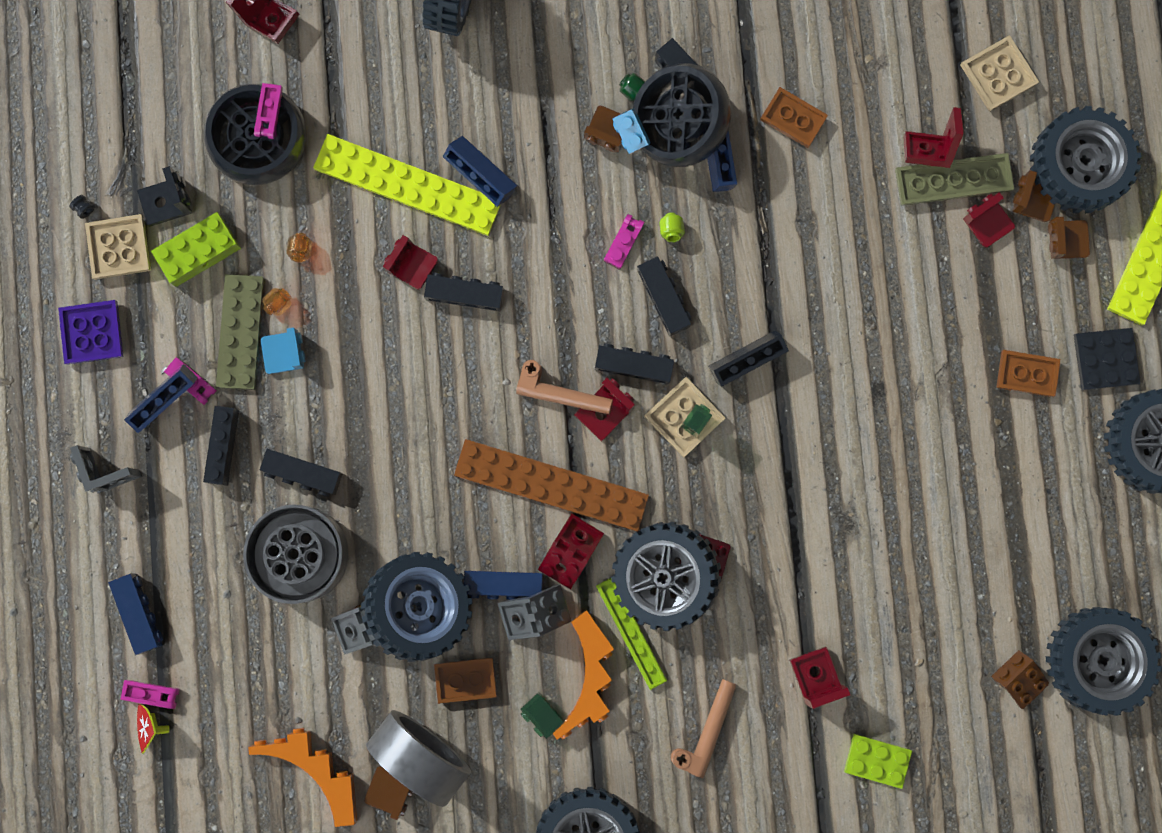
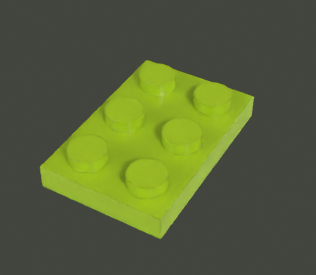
[844,734,912,789]

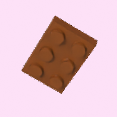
[760,87,828,148]
[996,350,1061,397]
[434,657,497,704]

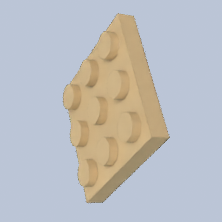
[960,35,1039,112]
[85,214,151,280]
[644,377,725,458]

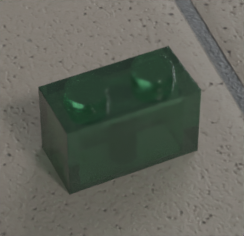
[680,404,712,438]
[520,692,564,739]

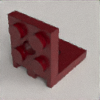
[226,0,300,44]
[904,107,963,168]
[574,378,635,442]
[538,513,604,590]
[789,646,850,709]

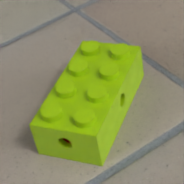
[151,212,241,287]

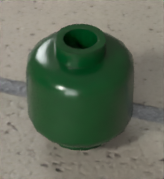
[619,73,645,101]

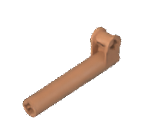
[516,360,613,415]
[670,679,737,778]

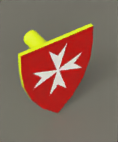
[137,704,169,754]

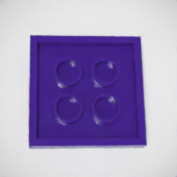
[58,300,124,365]

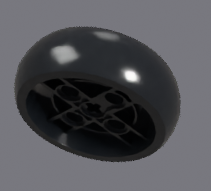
[632,63,731,167]
[203,84,307,185]

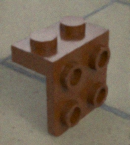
[584,105,622,153]
[1012,170,1055,222]
[1048,217,1090,259]
[991,650,1049,709]
[364,766,413,820]

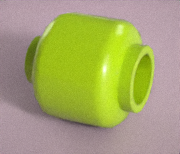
[659,213,685,242]

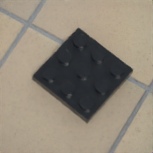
[1073,328,1141,391]

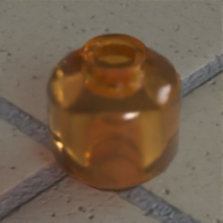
[286,233,312,262]
[263,288,292,316]

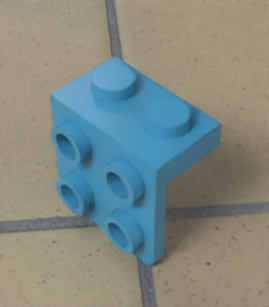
[613,108,650,154]
[261,328,306,374]

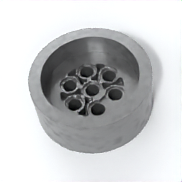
[243,505,348,604]
[366,710,471,807]

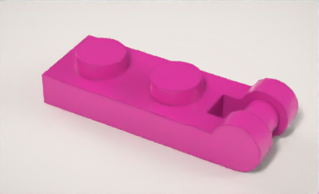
[254,83,283,139]
[604,214,645,269]
[164,357,217,405]
[120,680,180,709]

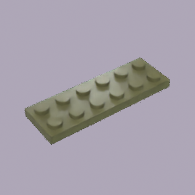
[895,153,1014,206]
[216,274,265,390]

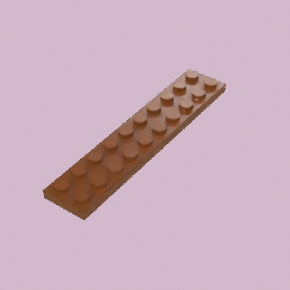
[454,439,649,531]

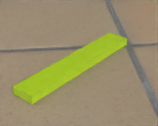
[596,578,667,690]

